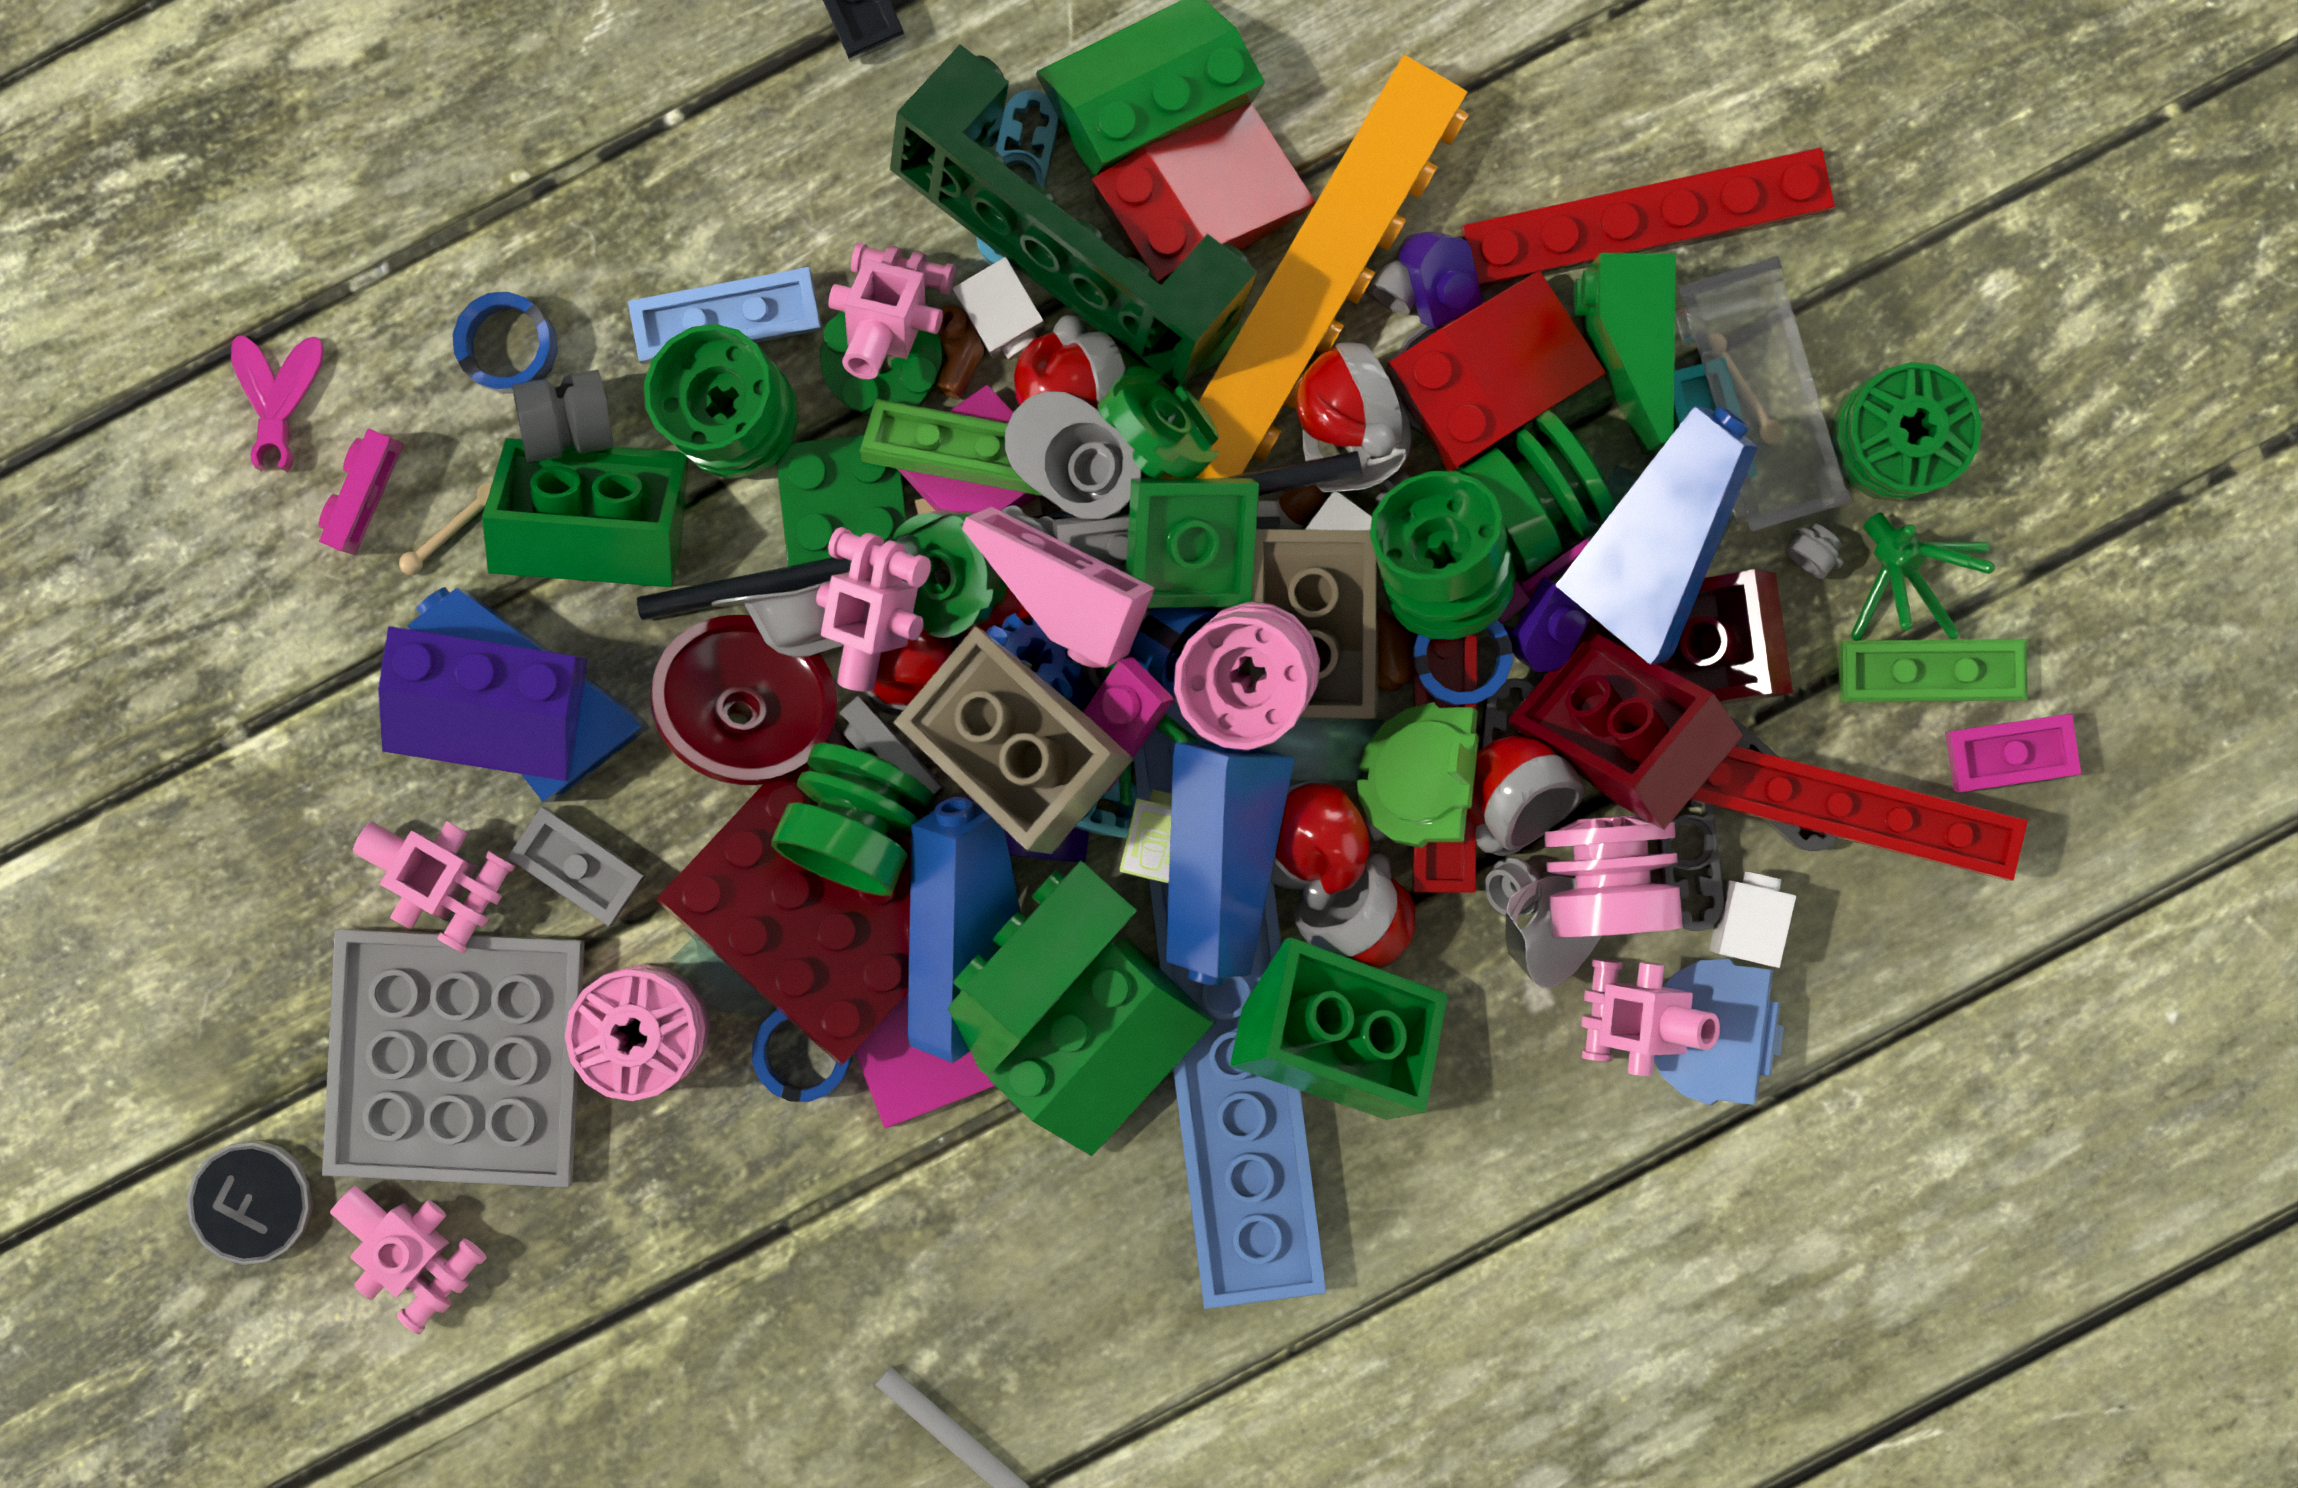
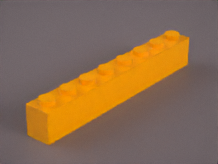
[1161,54,1469,478]

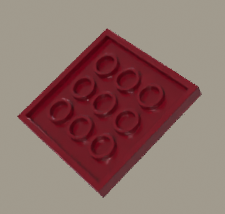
[657,726,930,1067]

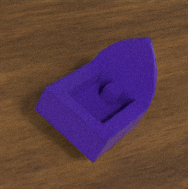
[1398,232,1483,329]
[1502,577,1592,672]

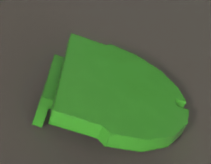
[1357,702,1479,848]

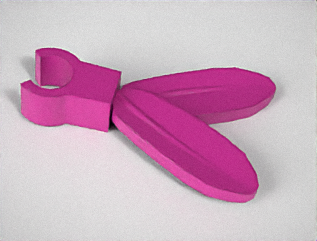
[231,335,324,472]
[1497,538,1591,624]

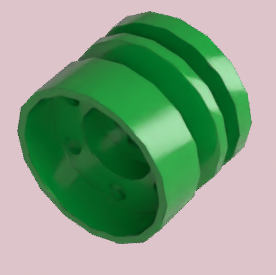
[644,324,799,479]
[1830,362,1982,502]
[1457,410,1616,576]
[1369,471,1516,639]
[771,743,934,896]

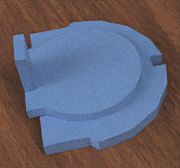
[1654,958,1784,1106]

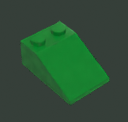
[1573,253,1676,455]

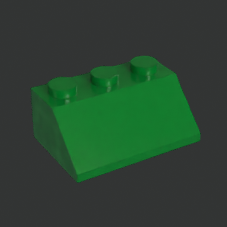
[1036,0,1265,179]
[482,438,688,588]
[948,861,1137,1077]
[988,937,1216,1156]
[1230,937,1448,1120]

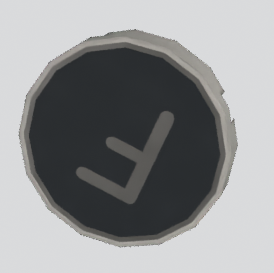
[187,1140,314,1265]

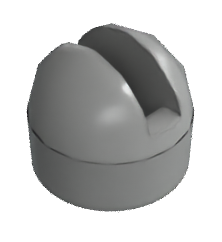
[1367,260,1416,314]

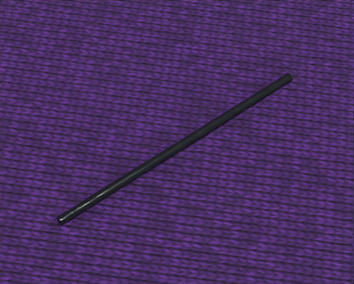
[637,451,1363,621]

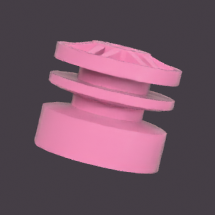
[1174,602,1320,750]
[1544,815,1683,937]
[565,963,711,1101]

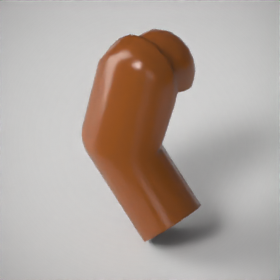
[934,304,984,400]
[1379,606,1413,692]

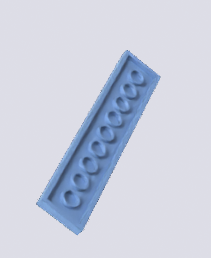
[1133,698,1326,1309]

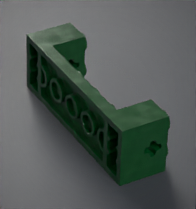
[890,44,1257,389]

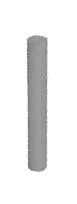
[875,1366,1030,1488]

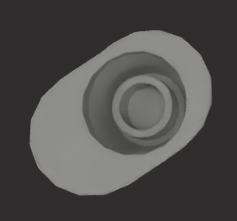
[1005,392,1142,519]
[712,581,844,657]

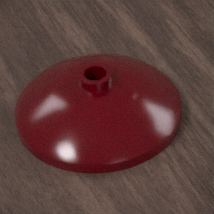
[650,615,837,785]

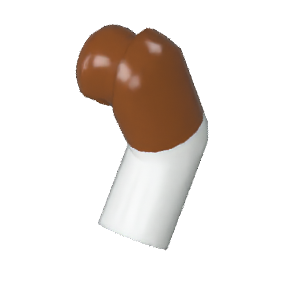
[1257,485,1327,529]

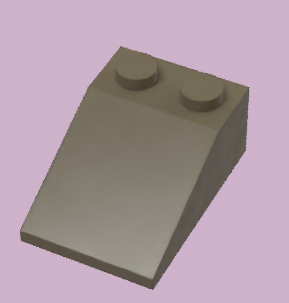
[1250,529,1379,719]
[893,626,1133,854]

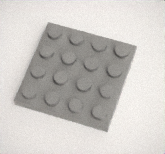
[322,928,585,1188]

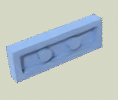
[628,267,822,364]

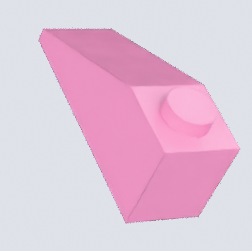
[962,507,1155,668]

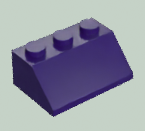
[378,626,588,781]

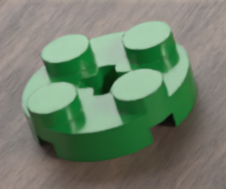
[820,311,944,417]
[1098,366,1219,479]
[891,510,1007,638]

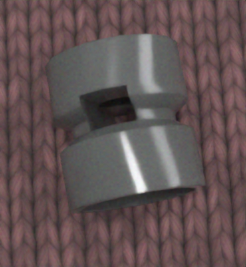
[512,370,614,464]

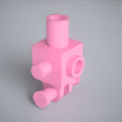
[828,242,956,379]
[816,527,931,692]
[353,821,515,953]
[1581,958,1720,1076]
[330,1185,487,1334]

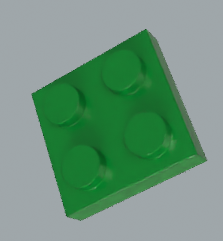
[776,435,908,566]
[1126,478,1259,608]

